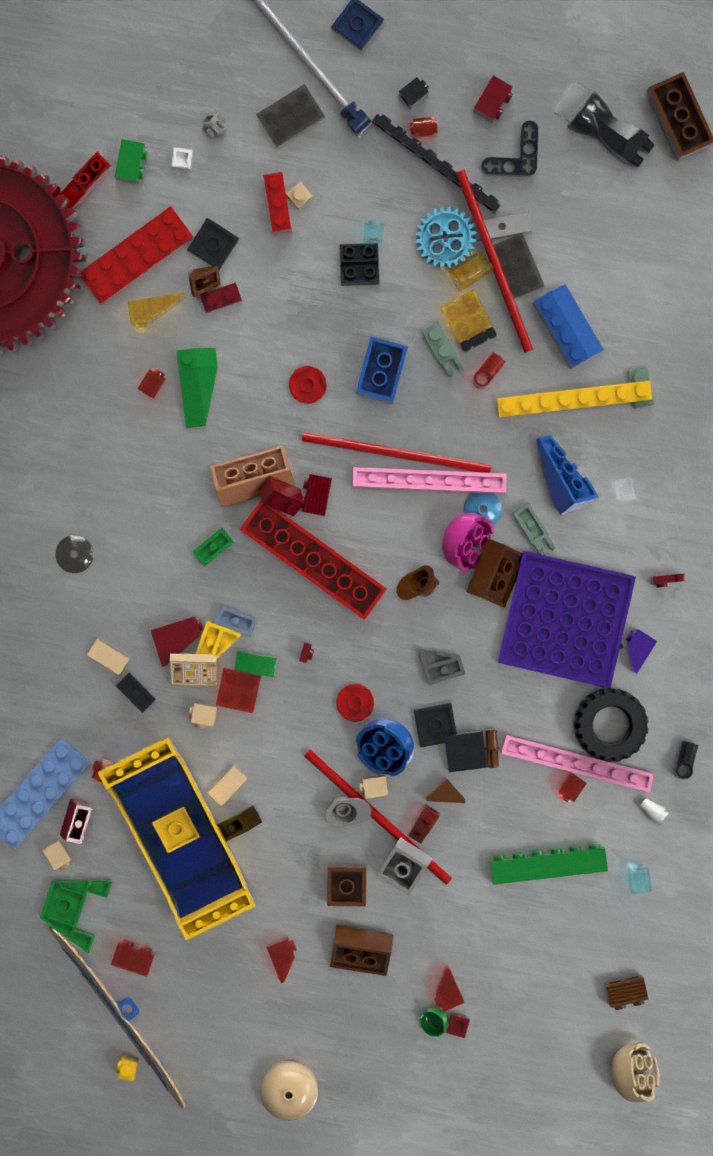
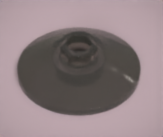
[55,535,94,573]

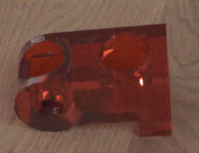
[408,804,440,844]

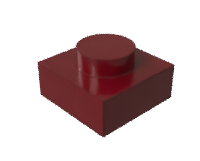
[299,642,314,663]
[446,1014,470,1038]

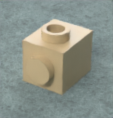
[188,703,218,729]

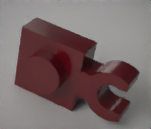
[650,573,685,588]

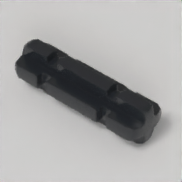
[460,327,497,352]

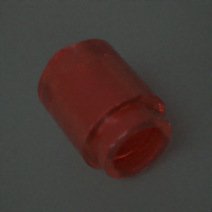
[410,117,438,138]

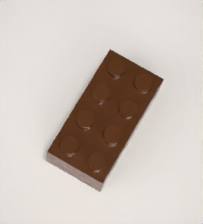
[646,72,713,161]

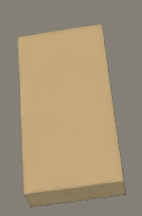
[87,639,130,675]
[207,766,248,807]

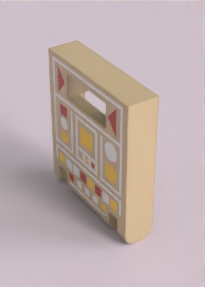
[170,653,217,687]

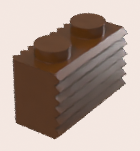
[605,975,649,1010]

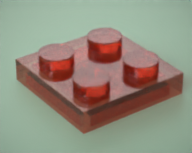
[216,668,261,713]

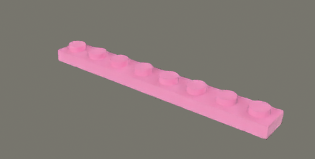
[352,467,507,494]
[501,735,655,793]

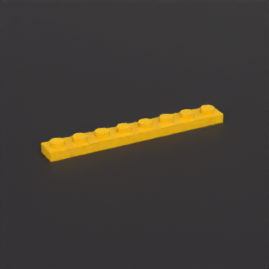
[497,381,652,418]

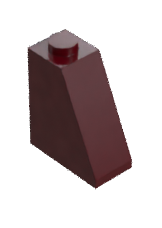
[151,616,203,667]

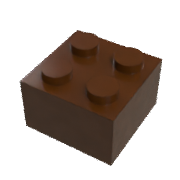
[327,865,366,907]

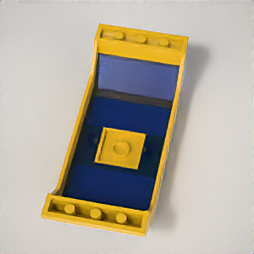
[98,737,255,941]

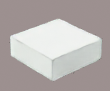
[171,148,193,170]

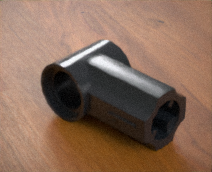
[673,741,699,779]

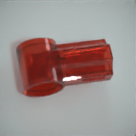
[472,352,506,389]

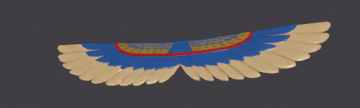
[49,927,185,1109]

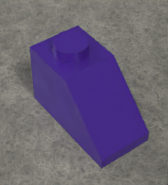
[625,629,657,674]

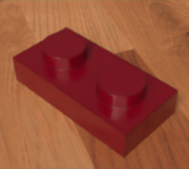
[200,282,242,314]

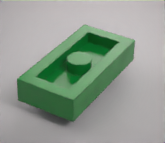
[192,528,234,566]

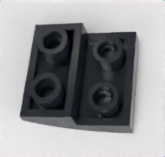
[340,243,379,286]

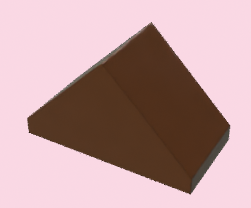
[188,266,221,297]
[426,778,465,803]

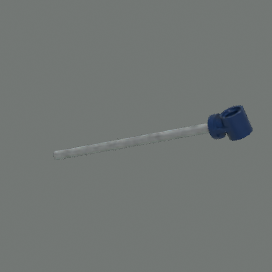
[253,0,373,136]

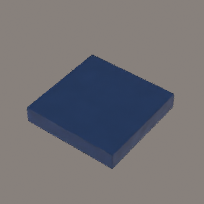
[331,0,384,51]

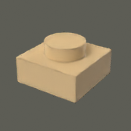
[286,181,313,209]

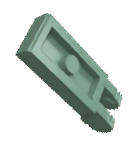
[422,322,464,377]
[512,503,556,555]

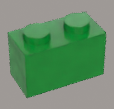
[115,139,148,184]

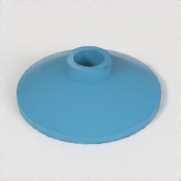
[464,493,502,525]

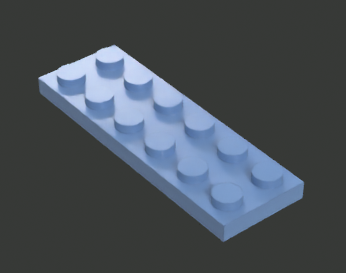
[0,738,90,850]

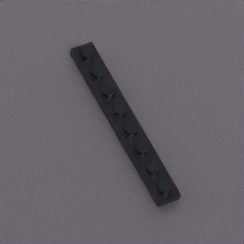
[372,114,500,214]

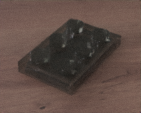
[256,84,325,148]
[494,233,545,299]

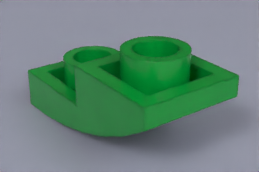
[234,651,278,677]

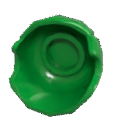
[420,1008,449,1037]

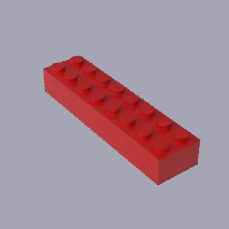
[240,499,387,620]

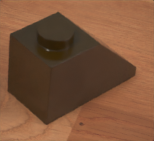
[217,806,262,842]

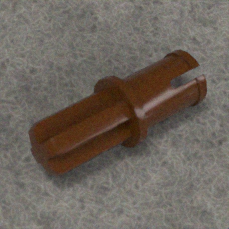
[485,730,500,768]

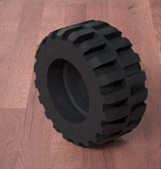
[573,688,649,762]

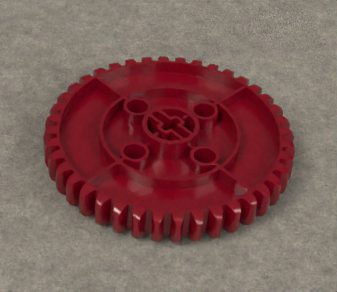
[0,155,86,355]

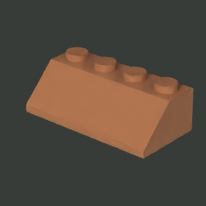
[210,445,295,507]

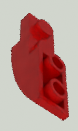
[58,151,111,209]

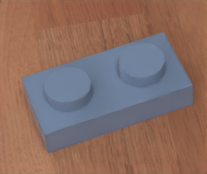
[215,605,257,637]

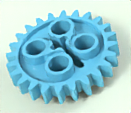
[415,206,478,269]

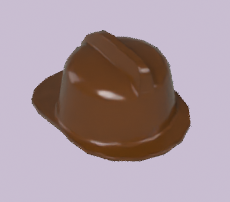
[396,565,440,600]

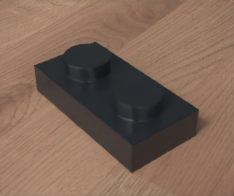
[116,672,156,713]

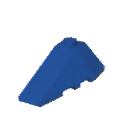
[536,435,599,515]

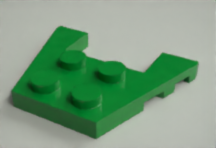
[40,880,113,953]

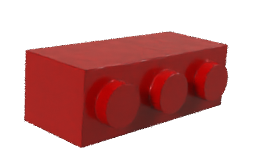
[263,172,292,235]

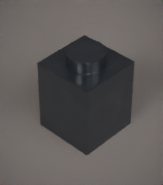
[399,77,429,110]

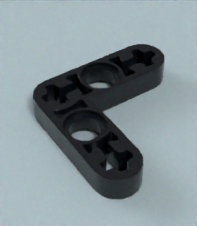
[481,120,538,177]

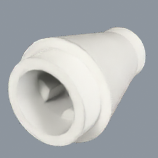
[639,798,669,825]

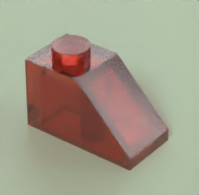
[266,937,297,983]
[434,965,465,1012]

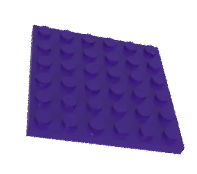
[498,551,636,689]

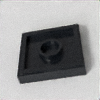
[187,218,240,271]
[414,703,457,748]
[444,729,487,773]

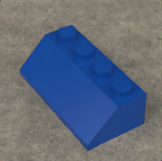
[532,284,604,369]

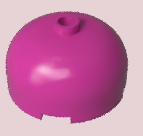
[442,513,494,572]

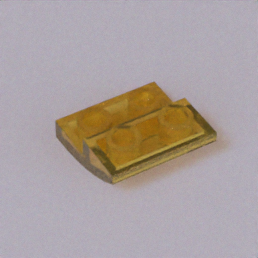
[440,290,493,343]

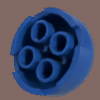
[355,718,414,777]

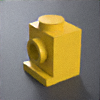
[116,1055,139,1082]

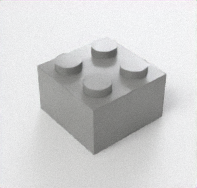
[377,837,433,896]

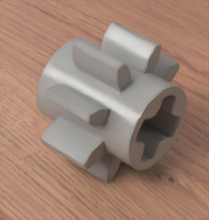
[202,112,226,137]

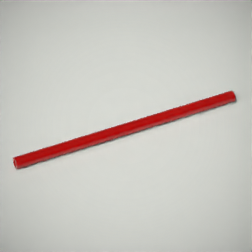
[456,170,533,353]
[302,432,492,473]
[304,749,452,885]

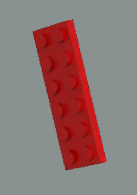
[81,206,194,305]

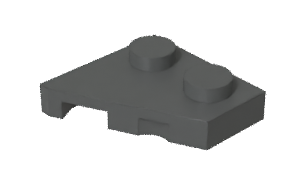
[418,649,466,685]

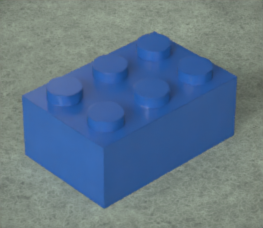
[356,337,408,404]

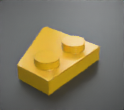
[195,621,242,658]

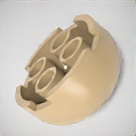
[611,1043,659,1103]
[260,1061,318,1121]

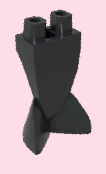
[567,91,654,168]

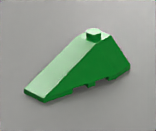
[176,348,218,428]

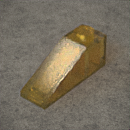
[127,292,186,329]

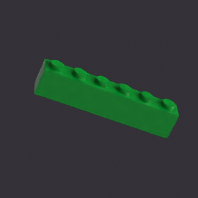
[490,844,608,885]

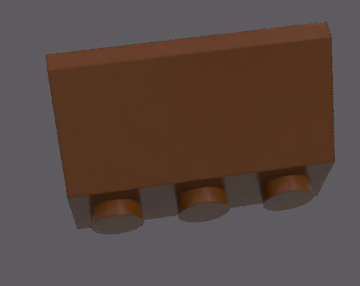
[466,539,523,608]
[330,926,393,976]

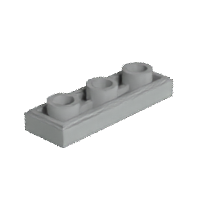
[472,212,532,241]

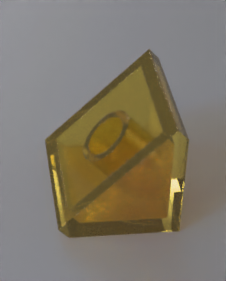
[448,251,494,293]

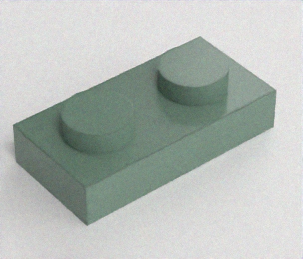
[627,367,655,409]

